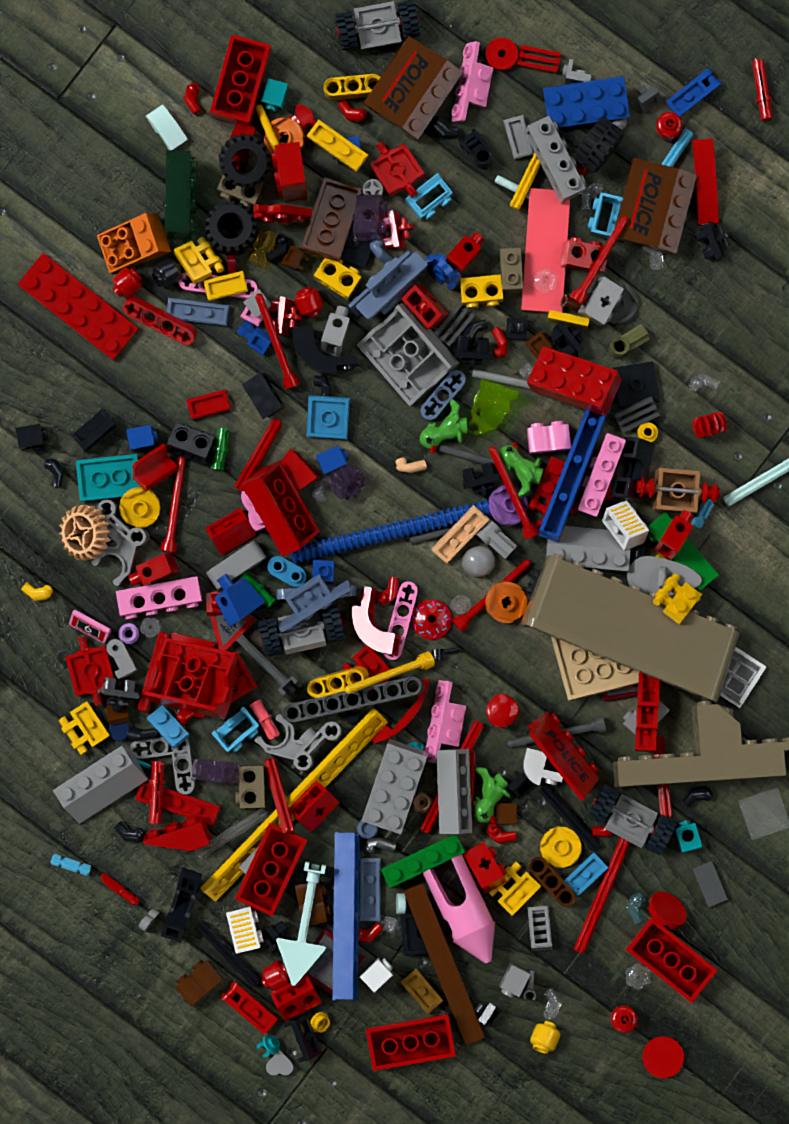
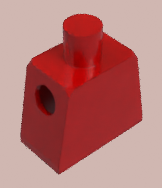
[446,232,484,276]
[280,448,321,492]
[654,510,694,560]
[129,553,181,586]

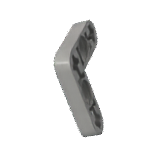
[130,737,195,795]

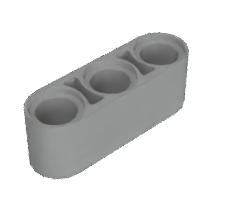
[206,540,267,590]

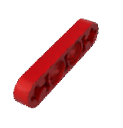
[122,296,197,345]

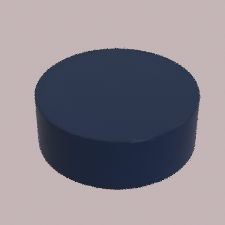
[109,722,130,741]

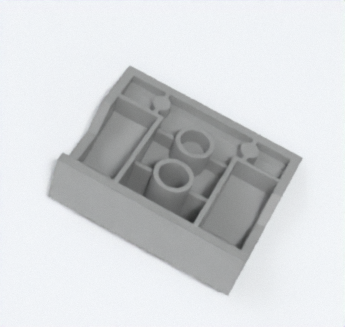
[357,303,459,406]

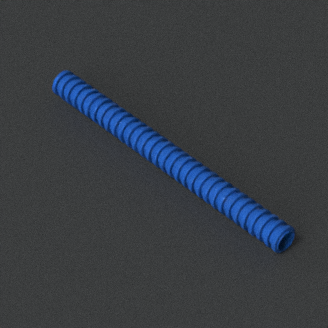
[290,499,491,564]

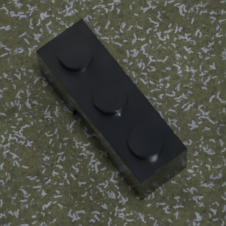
[611,436,655,504]

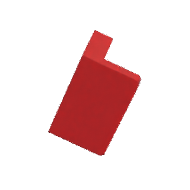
[132,444,178,491]
[205,507,256,555]

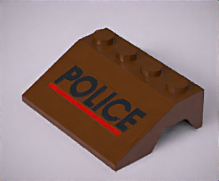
[363,36,463,140]
[614,158,697,255]

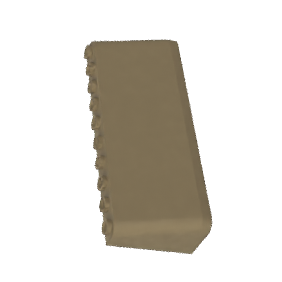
[520,553,740,703]

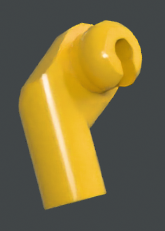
[21,582,53,601]

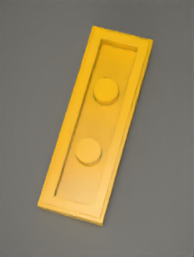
[307,119,368,173]

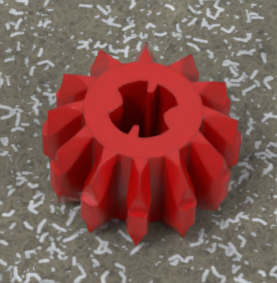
[692,412,728,438]

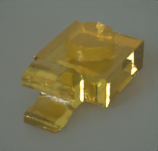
[249,229,278,268]

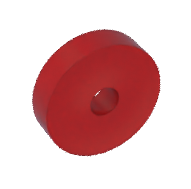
[485,37,518,71]

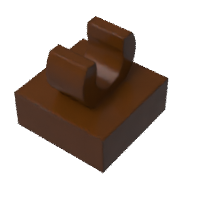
[281,246,309,270]

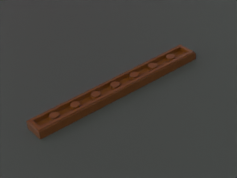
[403,883,485,1046]

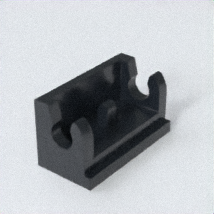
[242,372,286,419]
[71,409,117,452]
[283,1014,323,1063]

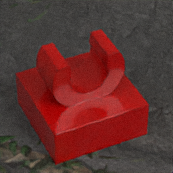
[206,591,223,616]

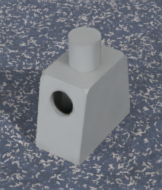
[320,306,350,357]

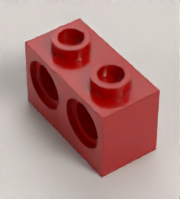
[560,237,607,274]
[270,974,322,1022]

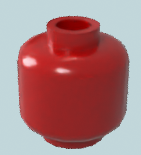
[655,112,682,141]
[112,268,143,298]
[294,286,324,318]
[261,960,291,991]
[610,1005,638,1033]

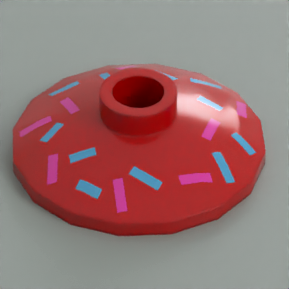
[411,599,452,640]

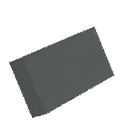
[692,861,728,907]

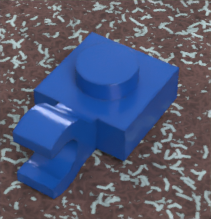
[237,320,272,356]

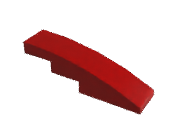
[692,138,719,225]
[634,672,660,752]

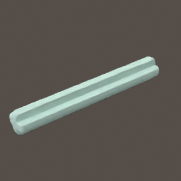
[723,459,789,507]

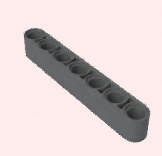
[283,677,425,723]

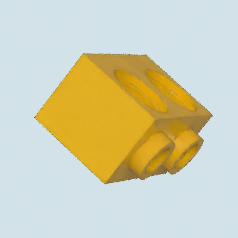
[313,258,362,301]
[460,275,503,309]

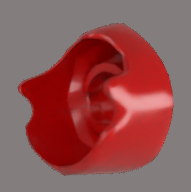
[486,693,519,728]

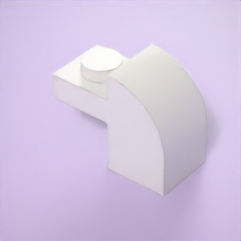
[523,748,563,785]

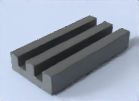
[434,303,475,348]
[614,396,660,433]

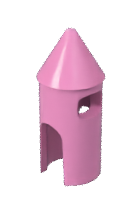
[423,855,495,964]

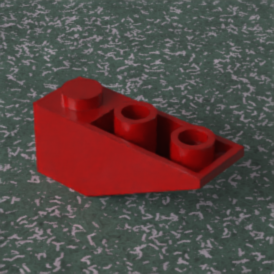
[143,816,212,851]

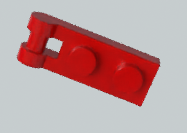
[528,456,565,516]
[220,981,278,1035]

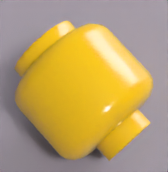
[530,1021,560,1054]

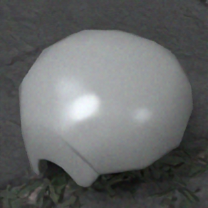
[462,546,495,578]

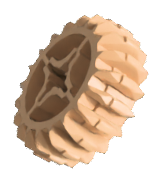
[59,505,112,561]

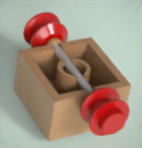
[636,468,720,514]

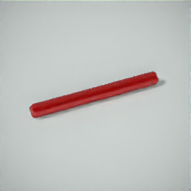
[420,720,484,834]
[574,837,631,953]

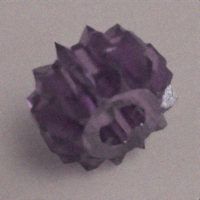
[330,464,365,500]

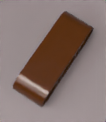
[528,856,575,907]

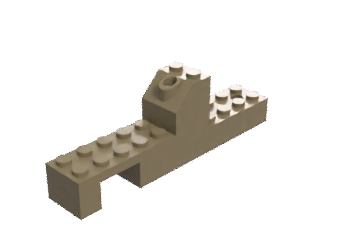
[613,701,789,787]

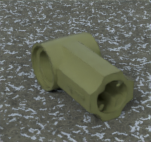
[609,325,650,358]

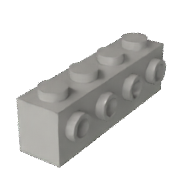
[524,116,586,203]
[436,749,472,834]

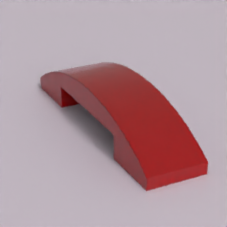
[372,678,429,744]

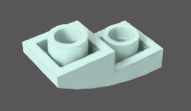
[146,105,188,151]

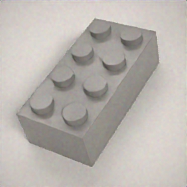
[362,739,429,834]

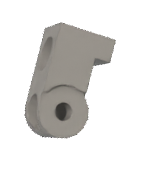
[106,639,138,680]

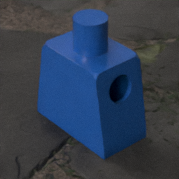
[215,573,265,627]

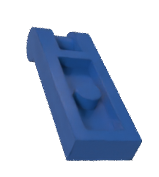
[665,68,722,117]

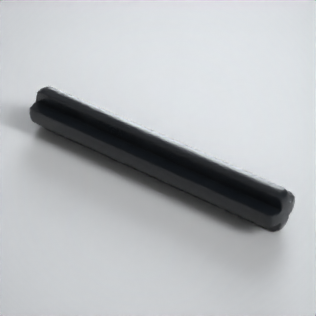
[539,784,600,851]
[197,922,261,987]

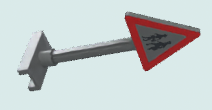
[210,615,304,702]

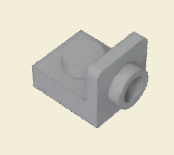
[562,59,591,84]

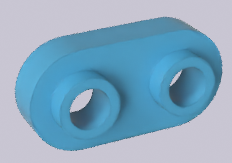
[268,556,306,587]

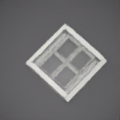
[720,647,766,708]

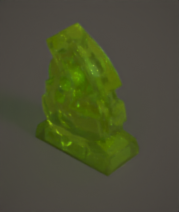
[468,379,520,436]

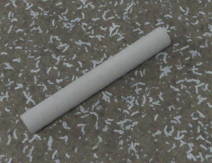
[472,369,530,389]

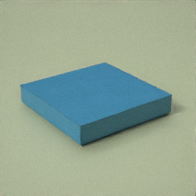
[306,395,350,439]

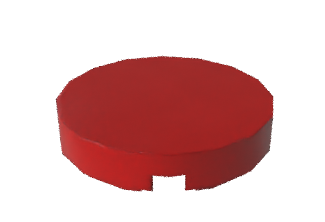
[648,891,687,929]
[642,1036,684,1078]

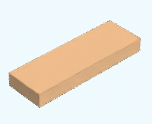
[431,505,489,563]

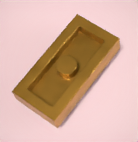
[400,969,443,1014]

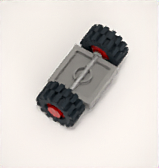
[335,0,420,51]
[258,603,345,658]
[587,784,677,855]

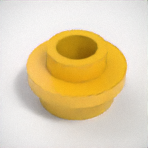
[637,422,658,442]
[311,1012,330,1033]

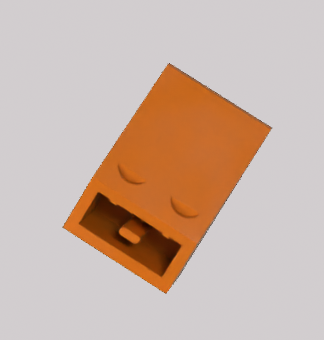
[97,213,171,274]

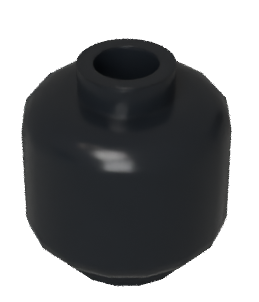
[151,258,183,288]

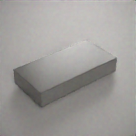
[503,115,534,160]

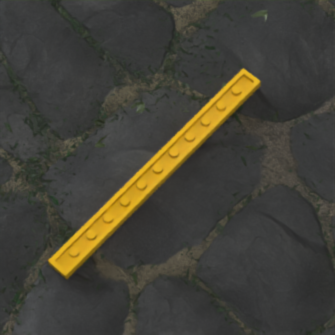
[201,708,388,902]

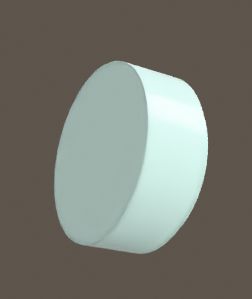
[396,893,407,914]

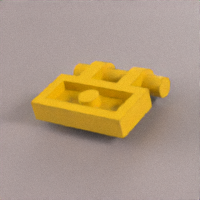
[174,237,224,284]
[653,573,702,624]
[58,701,110,755]
[488,861,541,916]

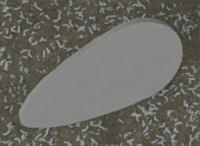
[627,556,702,596]

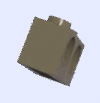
[217,175,265,209]
[499,248,523,294]
[235,766,266,808]

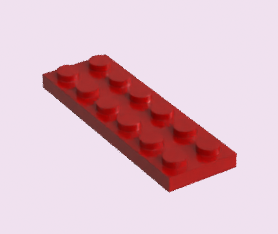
[17,253,139,361]

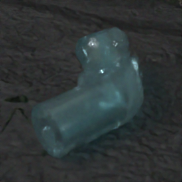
[627,893,645,925]

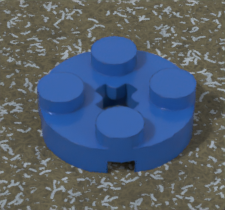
[425,253,462,290]

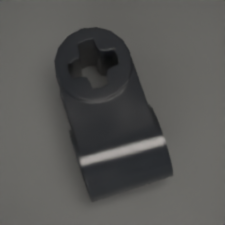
[457,129,492,169]

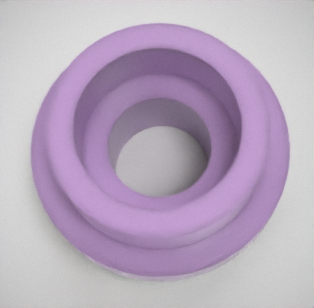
[119,623,139,644]

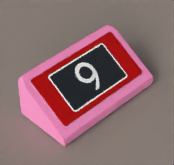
[69,610,112,643]

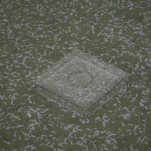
[738,787,789,840]

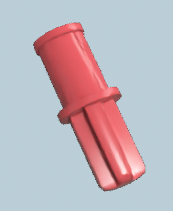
[250,699,279,740]

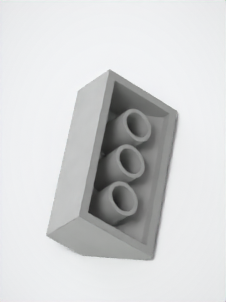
[545,526,630,573]
[53,744,148,824]

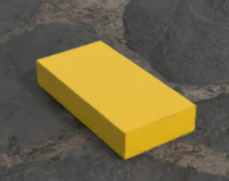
[203,271,248,302]
[547,310,590,329]

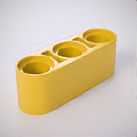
[324,74,380,100]
[307,666,369,698]

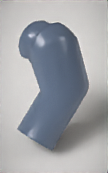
[370,238,393,265]

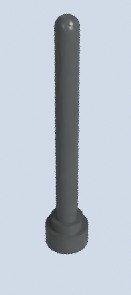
[507,716,606,748]

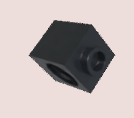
[15,424,48,450]

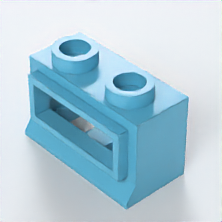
[406,173,453,221]
[587,192,622,239]
[212,707,260,753]

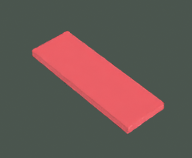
[521,188,570,313]

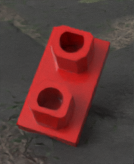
[379,210,414,250]
[270,297,302,337]

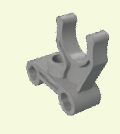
[91,500,149,586]
[255,714,343,772]

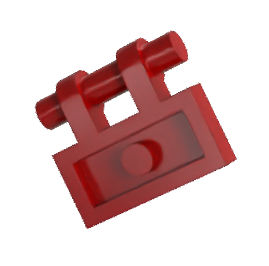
[342,645,391,698]

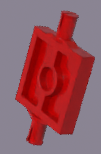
[369,141,425,198]
[253,204,312,225]
[65,636,114,706]

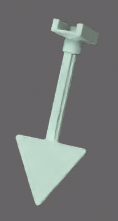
[276,861,326,986]

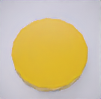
[119,487,161,528]
[540,827,581,868]

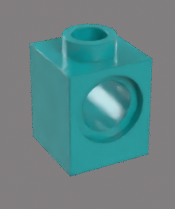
[261,78,289,113]
[674,820,702,853]

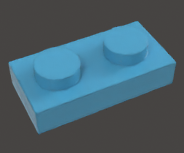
[147,705,190,749]
[564,852,608,896]

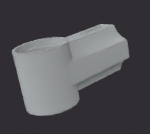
[475,519,517,559]

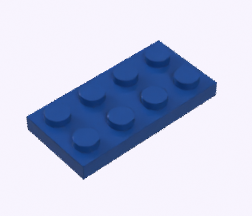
[543,76,630,128]

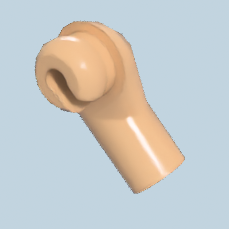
[395,457,427,473]

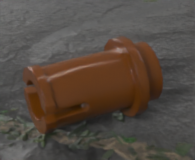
[560,294,581,314]

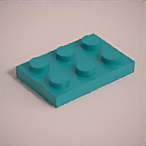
[76,454,141,502]

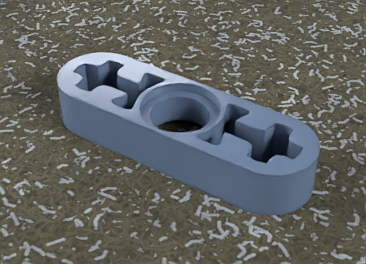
[421,370,466,421]

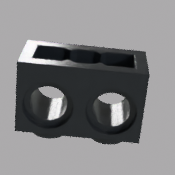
[167,423,215,466]

